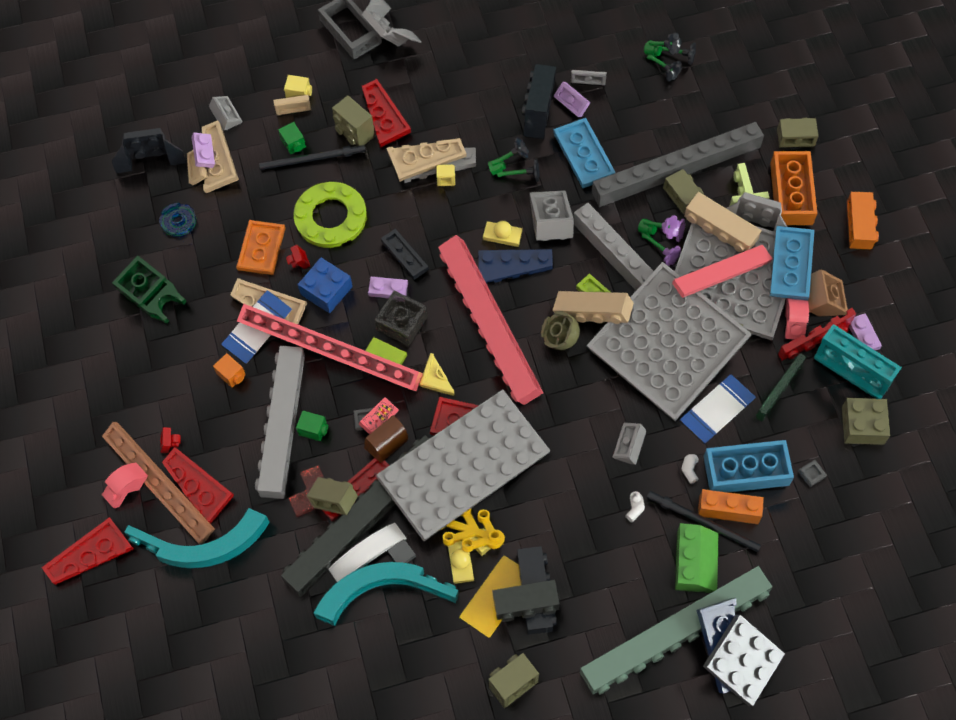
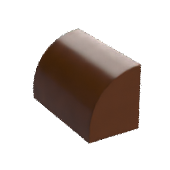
[364,415,408,463]

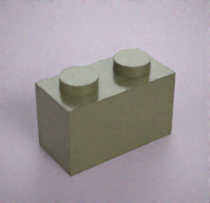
[777,118,818,147]
[663,169,704,214]
[307,477,358,515]

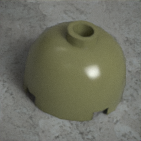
[541,311,580,350]

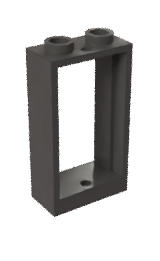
[318,0,382,59]

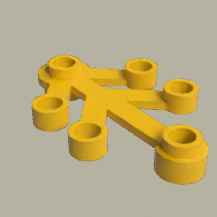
[442,509,505,552]

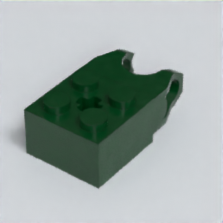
[112,255,186,324]

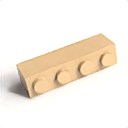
[684,192,762,253]
[552,291,634,324]

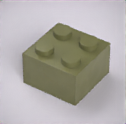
[332,95,375,146]
[842,398,890,445]
[489,653,539,708]

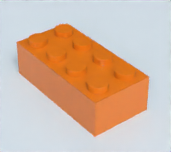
[770,151,817,225]

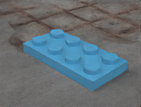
[553,118,616,189]
[770,226,814,300]

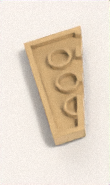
[202,120,239,193]
[387,138,467,181]
[230,278,307,324]

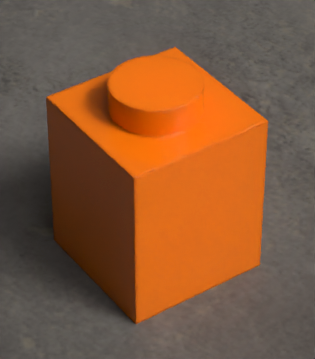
[213,353,246,388]

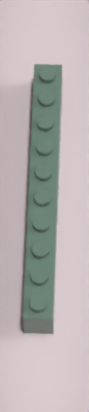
[580,566,772,695]

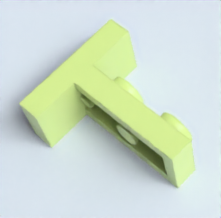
[729,163,770,206]

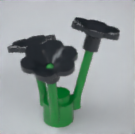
[644,33,696,81]
[488,137,540,182]

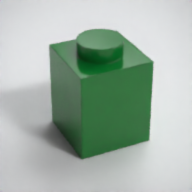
[278,122,306,155]
[296,411,328,441]

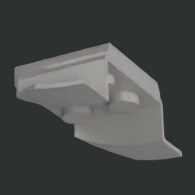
[362,0,421,46]
[726,192,787,232]

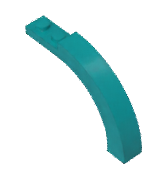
[125,508,269,568]
[314,562,459,626]

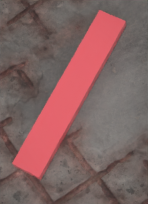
[672,244,773,298]

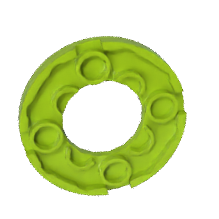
[294,182,367,248]

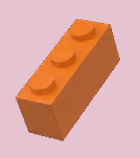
[847,192,879,249]
[698,489,764,524]

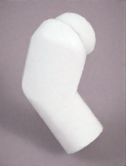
[682,454,699,484]
[625,491,645,522]

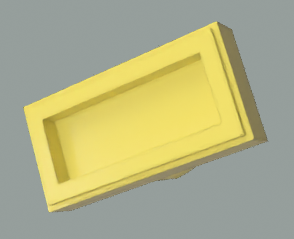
[483,221,523,247]
[448,541,474,584]

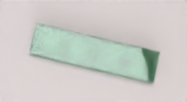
[756,354,806,421]

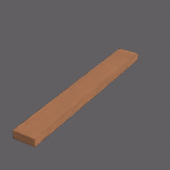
[102,422,215,544]

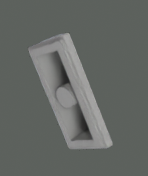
[571,70,607,85]
[209,96,242,130]
[613,423,646,465]

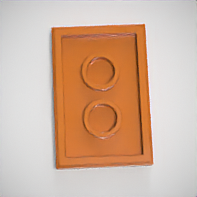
[236,220,285,275]

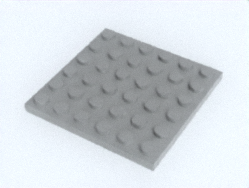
[675,223,786,340]
[587,262,752,421]

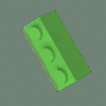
[675,523,718,593]

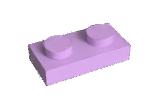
[554,82,591,117]
[192,133,215,168]
[368,277,408,300]
[849,313,882,350]

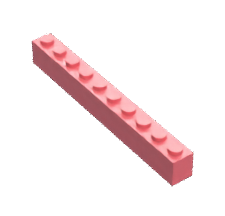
[438,235,543,405]
[237,304,423,391]

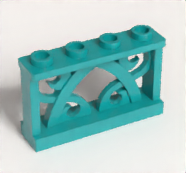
[814,324,902,399]

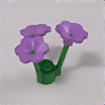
[638,215,685,266]

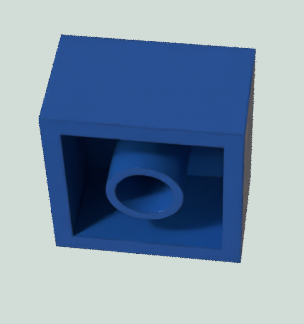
[298,258,353,314]

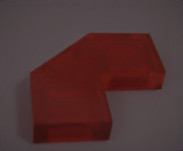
[289,465,324,517]

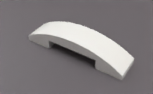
[328,523,407,582]

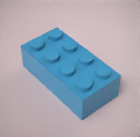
[704,440,794,492]

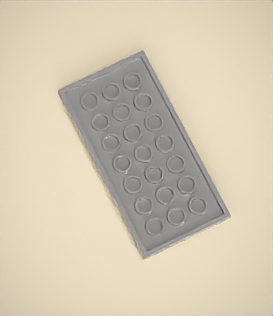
[376,390,550,541]

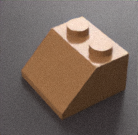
[807,269,848,316]

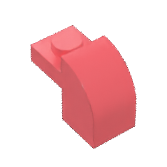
[785,298,809,339]
[102,462,148,508]

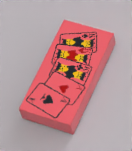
[359,397,399,434]

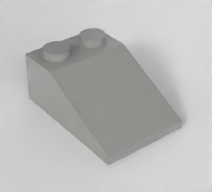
[530,191,574,241]

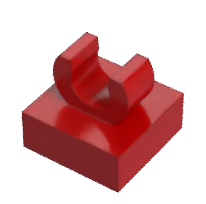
[286,245,310,269]
[160,427,180,453]

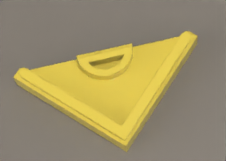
[419,353,454,396]

